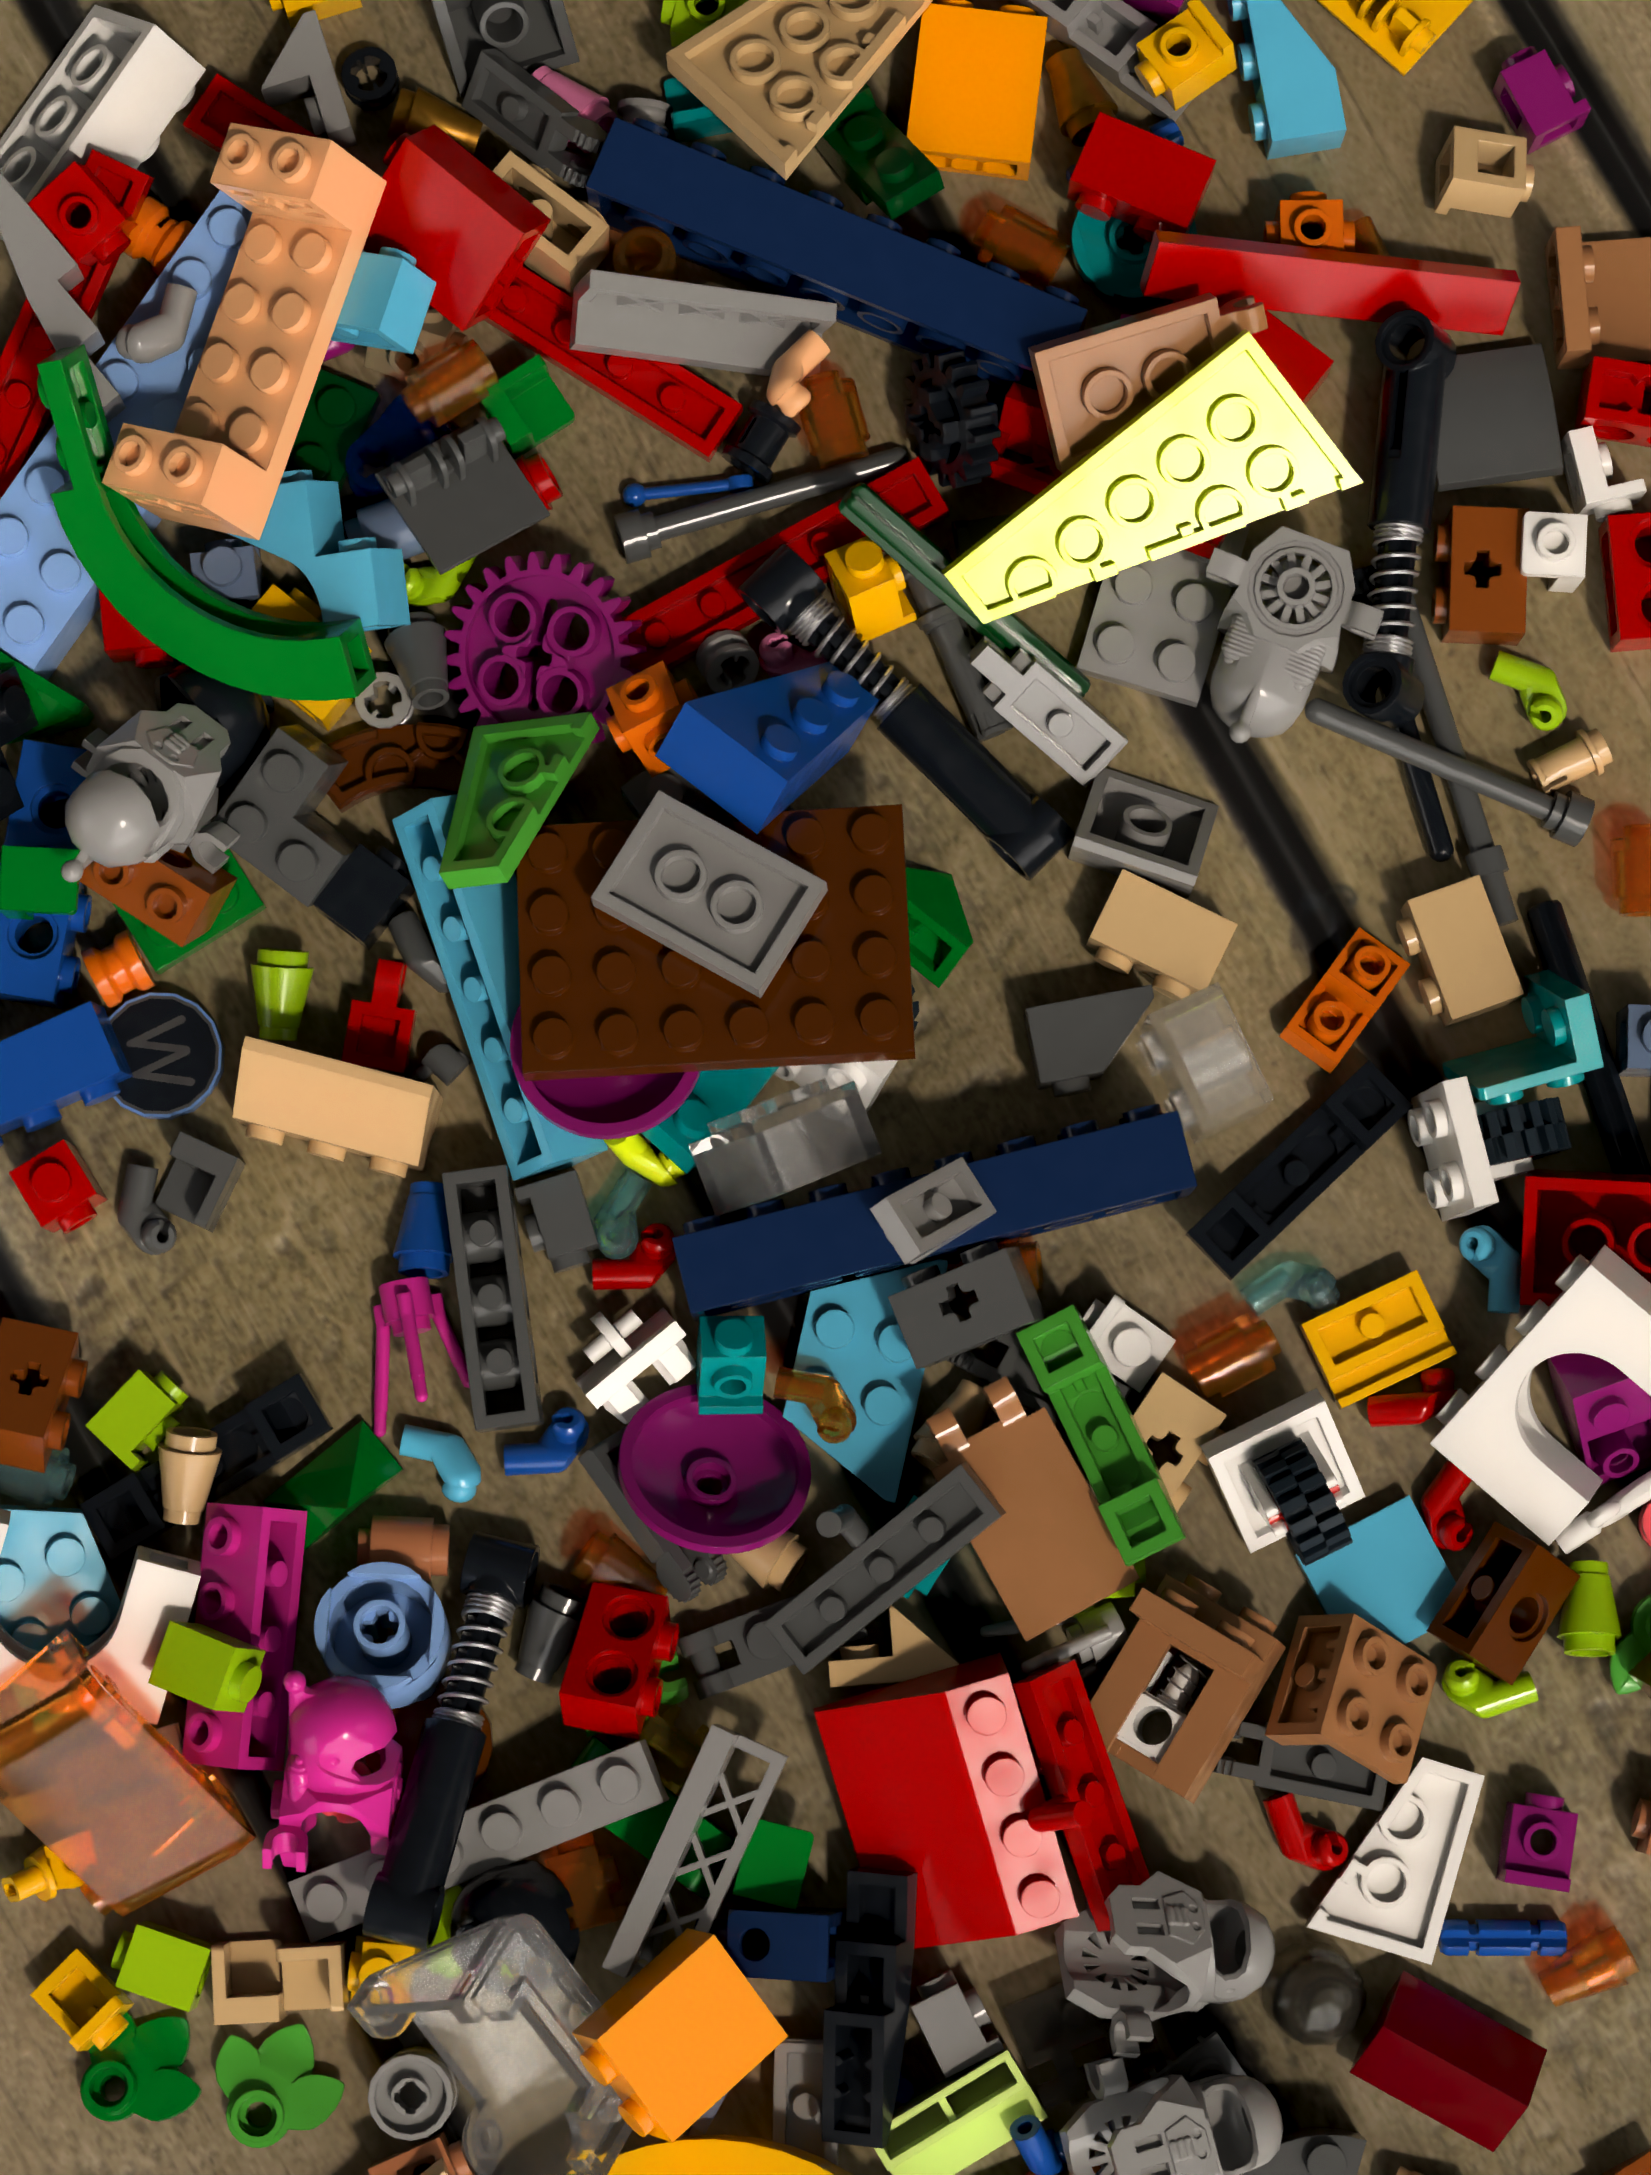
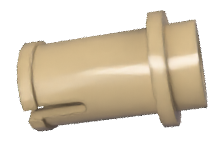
[1526,728,1613,795]

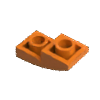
[1279,927,1411,1074]

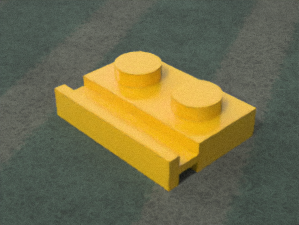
[1299,1270,1457,1410]

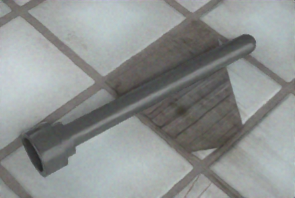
[613,447,910,564]
[1305,698,1595,847]

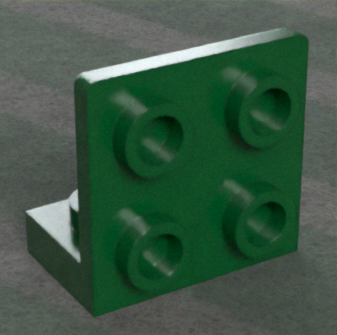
[284,369,381,493]

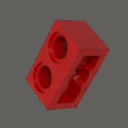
[1574,356,1651,447]
[1598,512,1651,652]
[559,1582,679,1740]

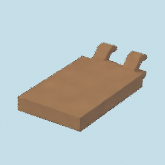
[1028,292,1277,474]
[925,1376,1140,1642]

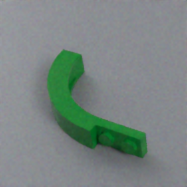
[37,344,377,701]

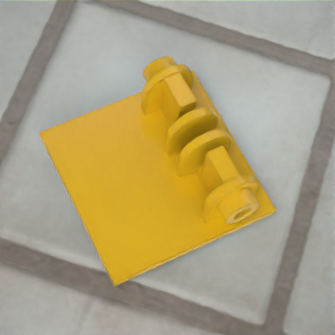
[1316,0,1474,77]

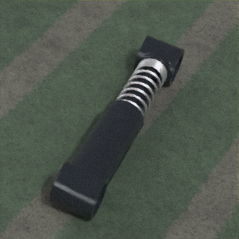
[1342,309,1457,728]
[737,544,1074,881]
[362,1531,540,1951]

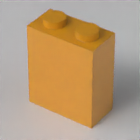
[907,0,1048,181]
[572,1928,788,2142]

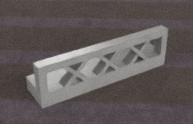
[569,269,837,382]
[602,1724,789,1978]

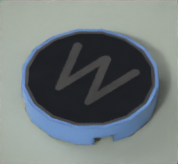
[108,992,225,1120]

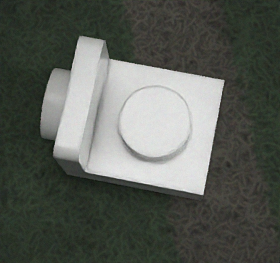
[1560,426,1647,522]
[1520,511,1588,593]
[1082,1294,1177,1394]

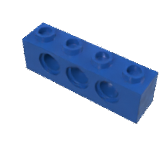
[0,739,92,1009]

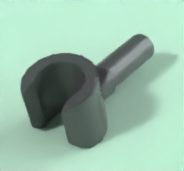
[404,1043,470,1086]

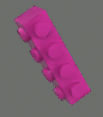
[181,1503,308,1771]

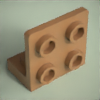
[1545,225,1651,370]
[1265,1613,1438,1784]

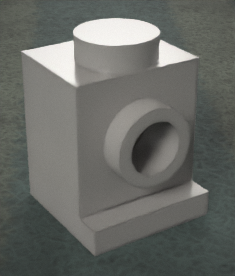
[910,1969,1004,2078]

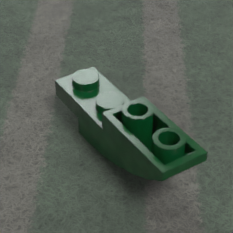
[815,83,945,220]

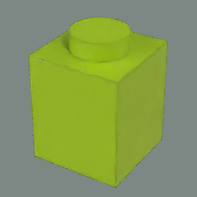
[148,1620,266,1713]
[111,1920,214,2012]

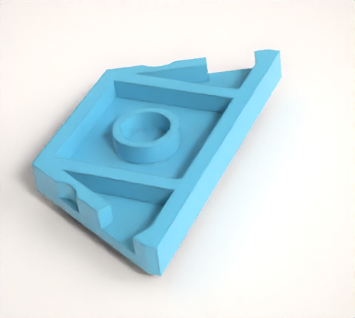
[783,1259,948,1503]
[0,1505,121,1736]

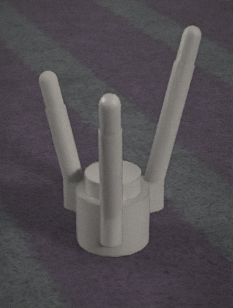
[980,1602,1129,1729]

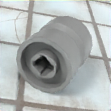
[368,2046,460,2141]

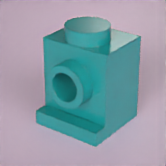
[695,1316,767,1415]

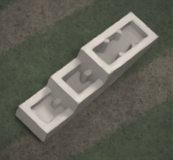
[1011,0,1193,122]
[0,172,126,423]

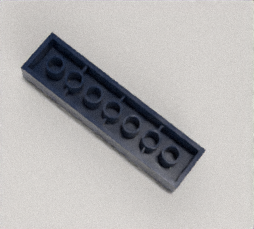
[586,117,1088,391]
[672,1104,1197,1321]

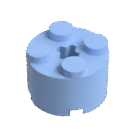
[314,1562,452,1709]

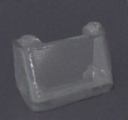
[347,1913,632,2175]

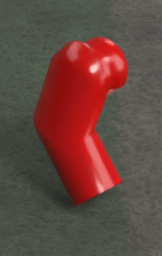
[592,1223,676,1290]
[1367,1368,1457,1427]
[1420,1459,1474,1551]
[1262,1792,1349,1871]

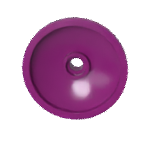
[510,1005,701,1139]
[617,1384,812,1554]

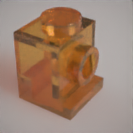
[544,1831,629,1932]

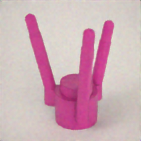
[373,1276,470,1437]

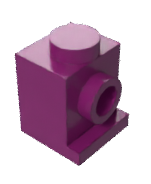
[1492,46,1591,155]
[1496,1792,1578,1893]

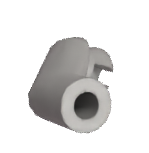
[116,283,198,364]

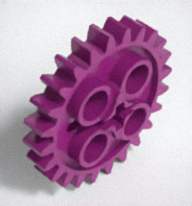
[444,551,647,744]

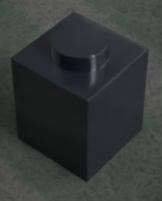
[313,843,415,950]

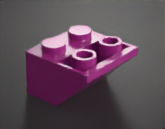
[1547,1353,1651,1485]

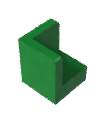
[476,354,575,460]
[0,845,80,920]
[733,1817,814,1910]

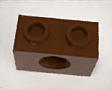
[1426,1521,1580,1685]

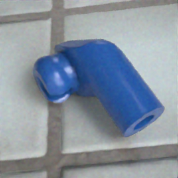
[504,1407,590,1476]
[1009,2114,1067,2175]

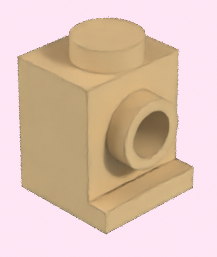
[1435,125,1535,218]

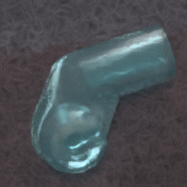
[594,1168,652,1259]
[1240,1261,1340,1317]

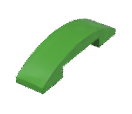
[1016,1305,1186,1567]

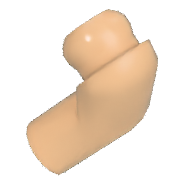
[766,329,830,417]

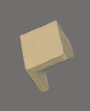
[211,1938,287,2025]
[276,1940,351,2012]

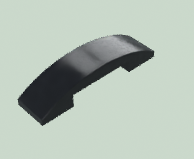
[1186,1060,1413,1281]
[79,1373,333,1561]

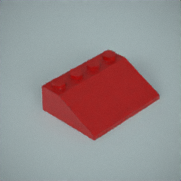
[813,1652,1079,1949]

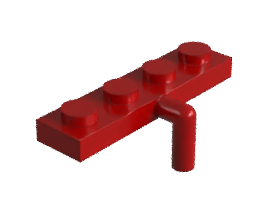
[1013,1659,1150,1932]

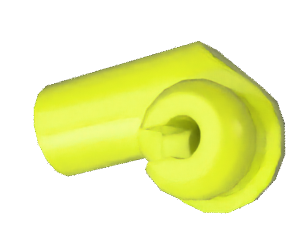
[603,1133,686,1187]

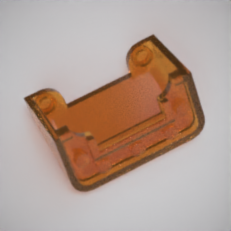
[0,1628,256,1917]

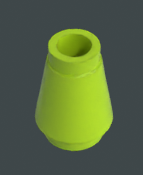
[250,948,314,1041]
[1557,1560,1622,1657]

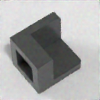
[156,1131,245,1233]

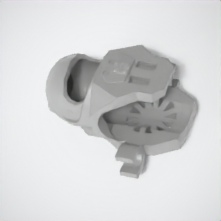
[1205,526,1384,743]
[61,703,240,883]
[1054,1871,1275,2058]
[1059,2057,1283,2175]

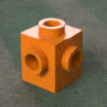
[1263,191,1355,252]
[606,660,698,777]

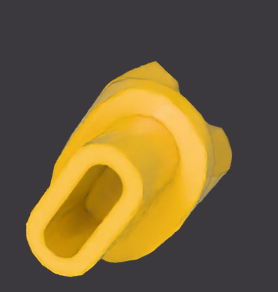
[1,1827,98,1902]

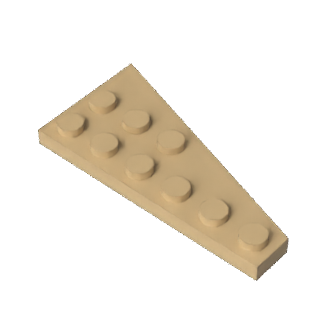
[666,0,933,180]

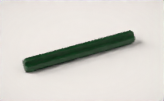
[838,482,1091,697]

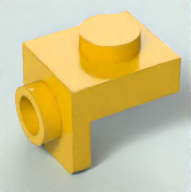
[30,1948,135,2052]

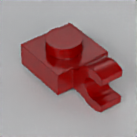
[341,959,417,1074]

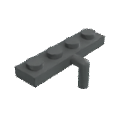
[763,1461,1006,1675]

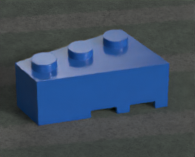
[655,662,879,834]

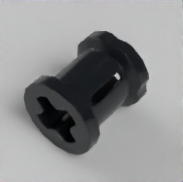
[722,399,801,483]

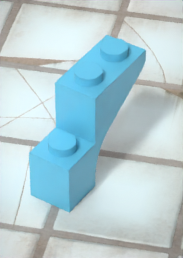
[227,470,411,632]

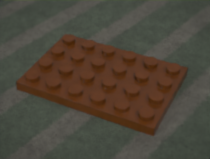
[517,804,916,1081]

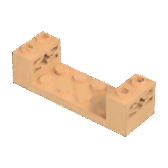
[102,123,387,540]

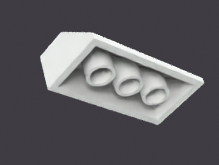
[0,5,206,240]

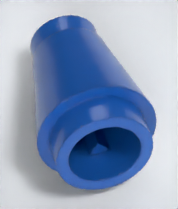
[393,1181,453,1279]

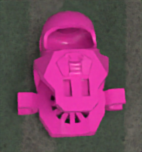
[262,1670,404,1872]

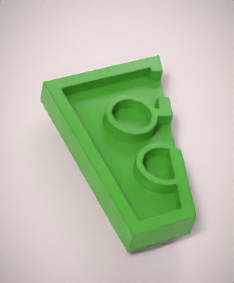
[439,712,600,889]

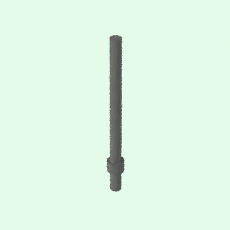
[1408,594,1519,927]

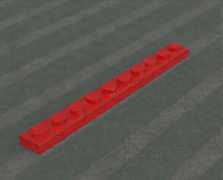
[182,73,743,462]

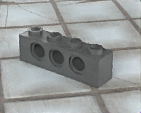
[442,1164,544,1433]

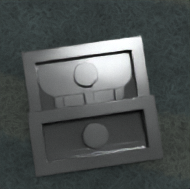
[1436,343,1563,492]

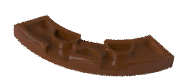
[327,722,569,815]

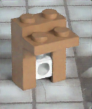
[1090,1574,1286,1804]

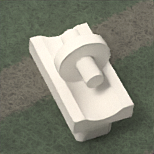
[575,1308,696,1424]

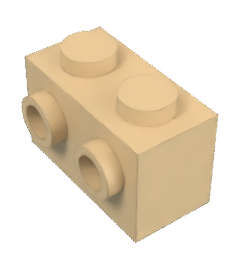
[493,151,609,297]

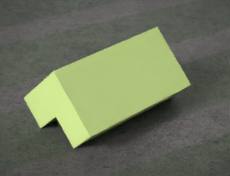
[874,2043,1048,2175]

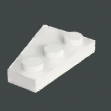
[1304,1756,1485,1965]

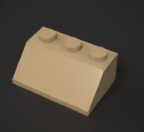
[232,1036,444,1179]

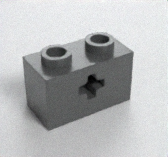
[888,1240,1047,1369]

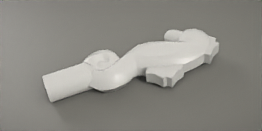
[1555,1470,1651,1554]

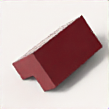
[1349,1970,1547,2152]

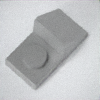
[261,10,357,149]
[870,1157,997,1265]

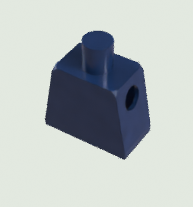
[694,1905,847,1983]

